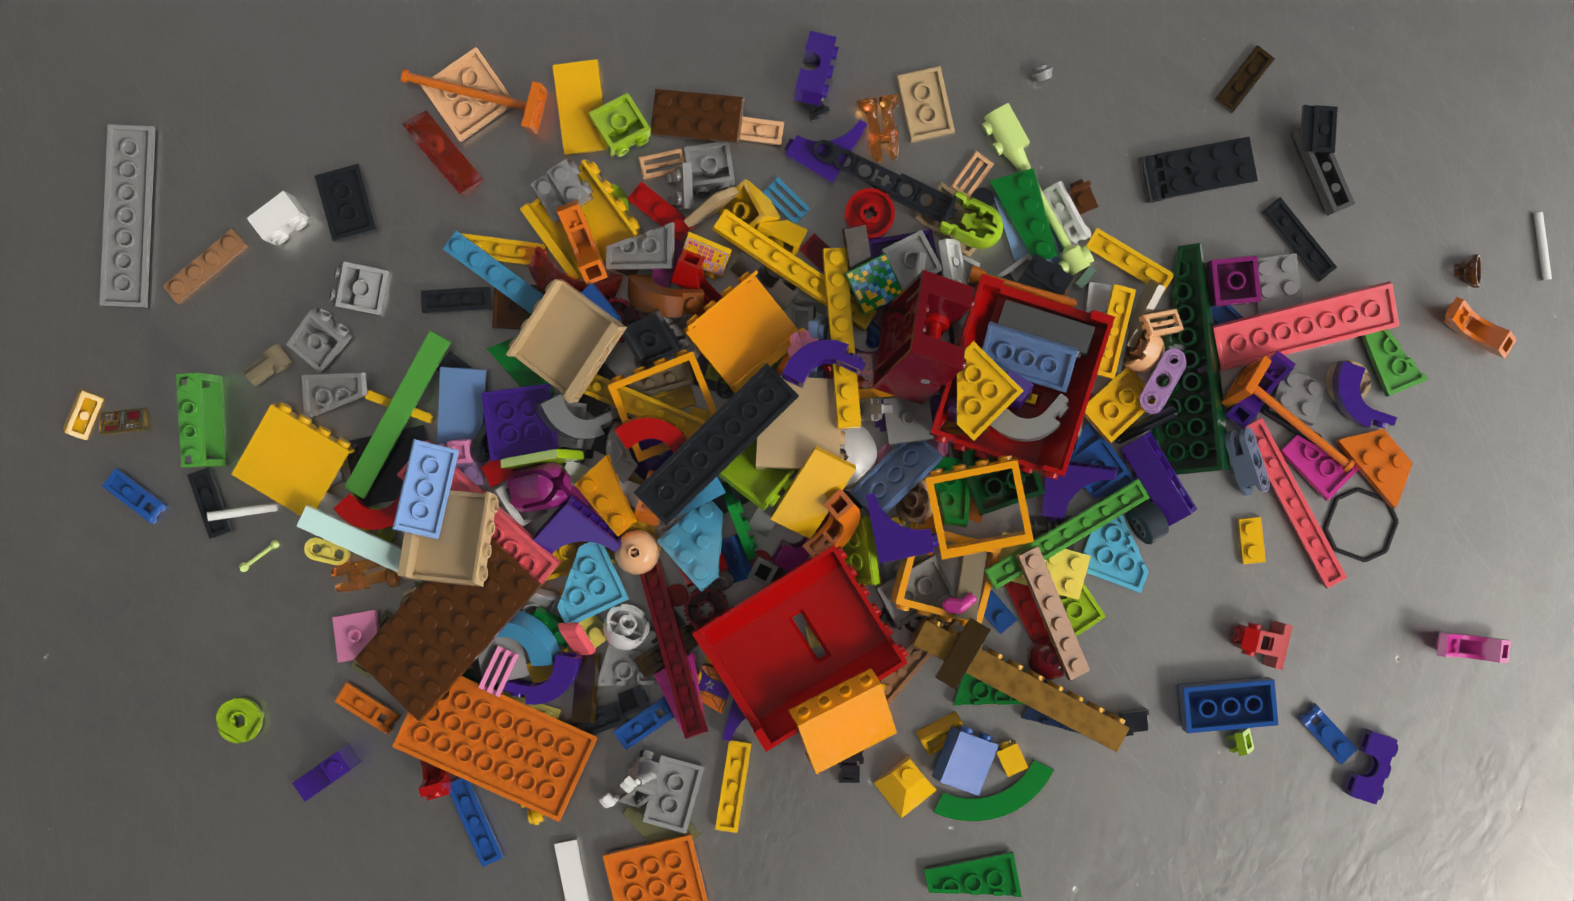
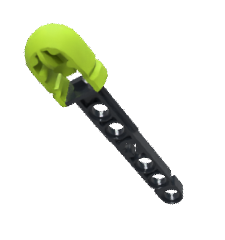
[813,140,1004,249]

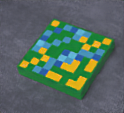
[844,253,902,315]

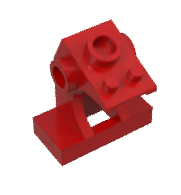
[1231,620,1293,670]

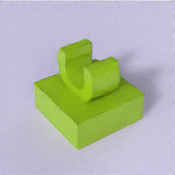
[1226,728,1254,756]

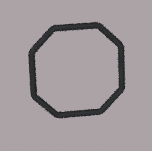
[1324,488,1399,562]

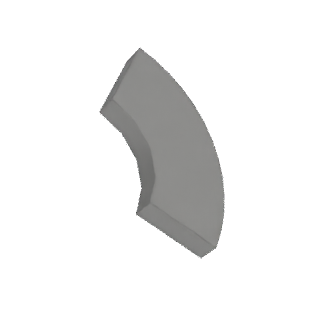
[606,421,638,484]

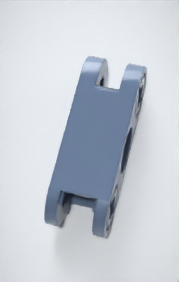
[1224,427,1270,496]

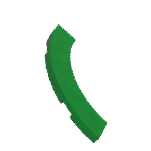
[933,759,1054,821]

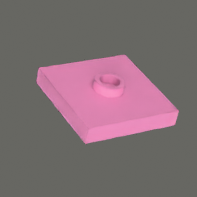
[332,610,380,663]

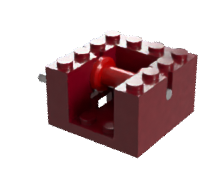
[872,252,975,405]

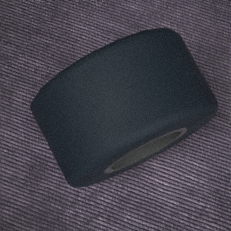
[1127,500,1169,545]

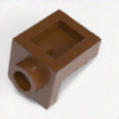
[1067,179,1099,215]

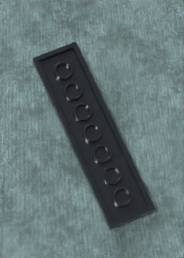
[633,363,799,526]

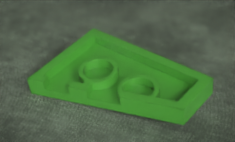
[1361,329,1429,397]

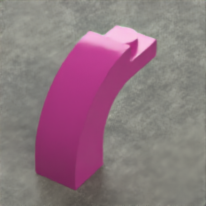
[1435,632,1511,663]

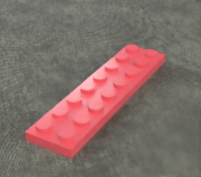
[1212,281,1399,371]
[397,441,561,584]

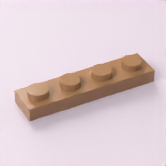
[163,228,249,304]

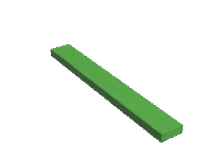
[344,330,452,499]
[984,478,1150,590]

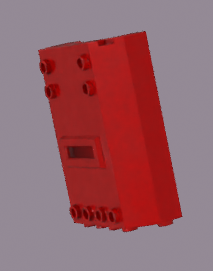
[929,273,1115,480]
[692,544,908,752]

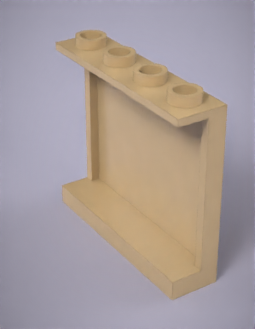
[506,279,627,403]
[756,376,845,470]
[397,490,499,587]

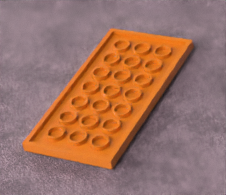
[392,676,598,822]

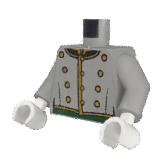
[599,750,660,808]

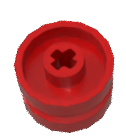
[844,188,895,240]

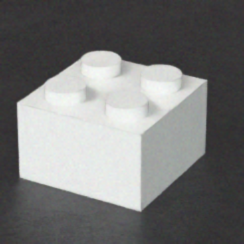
[247,191,310,245]

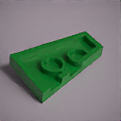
[931,456,970,528]
[721,482,758,561]
[953,673,1024,706]

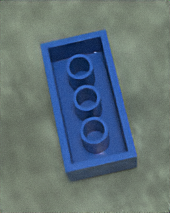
[1178,677,1279,734]

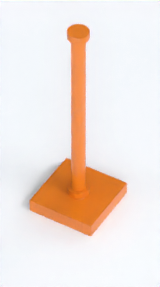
[401,69,548,135]
[1221,356,1355,472]

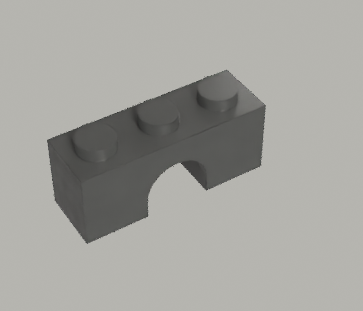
[730,251,801,311]

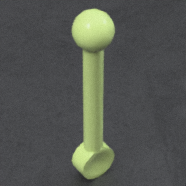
[239,540,279,572]

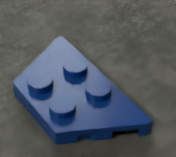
[1070,420,1135,499]

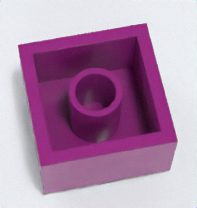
[1206,255,1262,308]

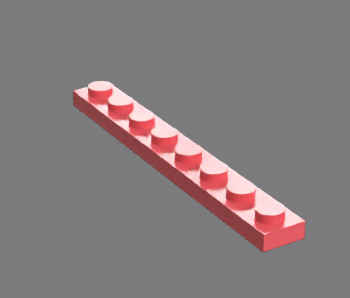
[1240,418,1347,588]

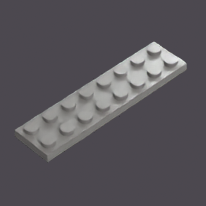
[99,124,156,308]

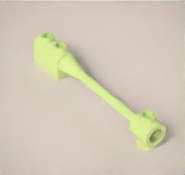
[982,103,1094,276]

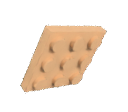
[421,47,512,142]

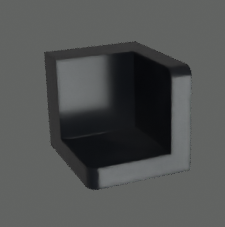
[618,685,651,717]
[1119,708,1149,736]

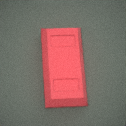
[558,622,596,655]

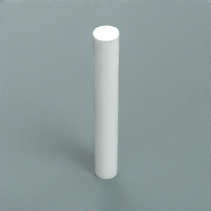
[1533,212,1552,280]
[207,502,278,521]

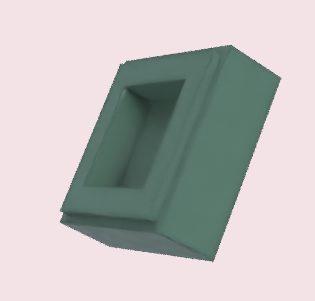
[1072,266,1096,290]

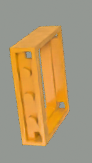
[607,349,717,462]
[925,455,1034,560]
[890,522,1002,626]

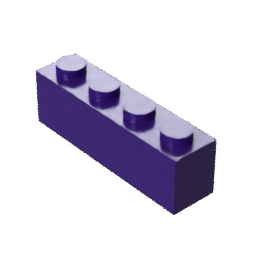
[1121,431,1197,526]

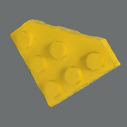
[957,341,1024,441]

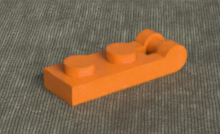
[334,681,401,735]

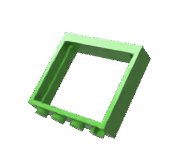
[176,373,228,468]

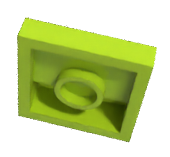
[588,93,651,157]

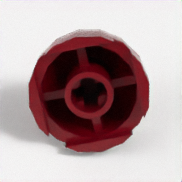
[1027,635,1065,680]

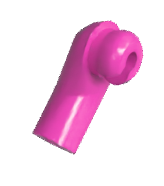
[942,592,977,614]

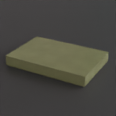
[622,802,701,843]

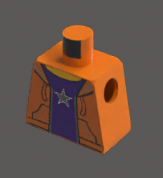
[697,663,730,713]

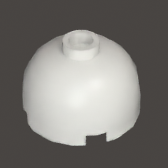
[603,604,650,650]

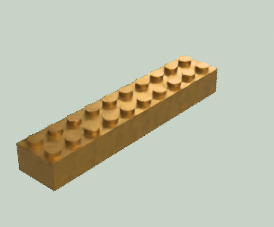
[909,617,1129,752]

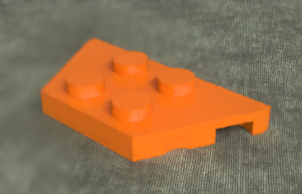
[1335,429,1413,509]

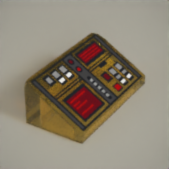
[99,407,149,435]

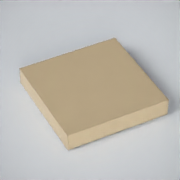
[684,186,739,227]

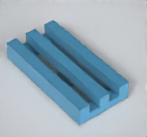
[763,177,810,224]

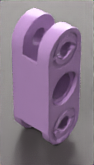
[1140,348,1187,414]

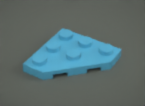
[657,500,724,592]
[1082,514,1149,593]
[557,542,629,623]

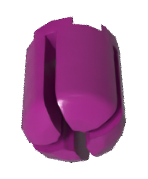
[507,462,572,513]

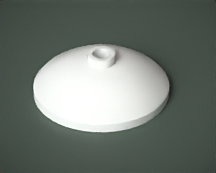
[840,426,877,488]

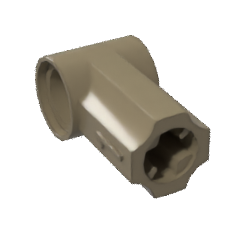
[243,344,293,386]

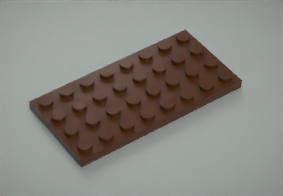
[354,536,543,721]

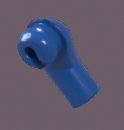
[866,320,881,348]

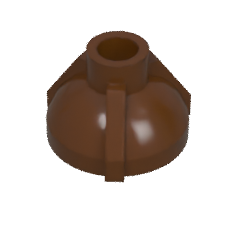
[1454,254,1481,288]

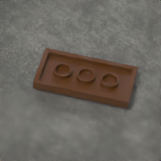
[650,89,745,144]

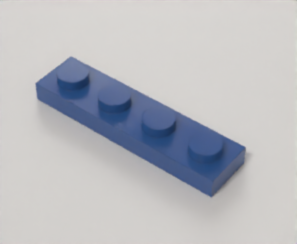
[450,777,504,867]

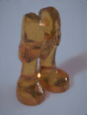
[857,94,900,162]
[331,559,400,592]

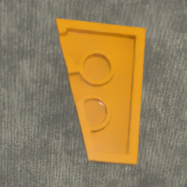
[574,454,637,537]

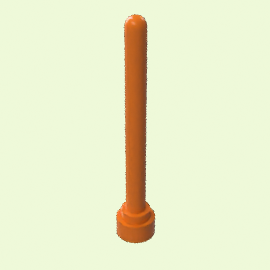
[969,265,1077,307]

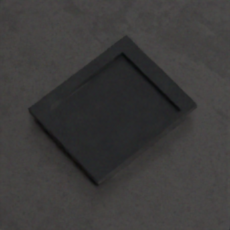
[347,425,428,506]

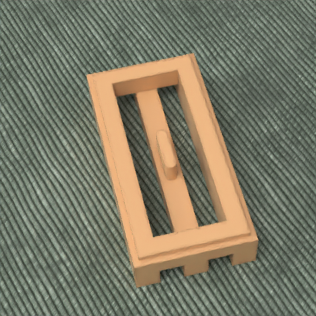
[639,148,686,180]
[950,151,994,199]
[1138,309,1184,339]

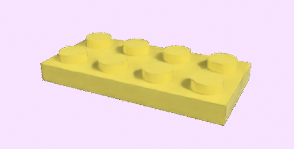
[998,531,1091,600]

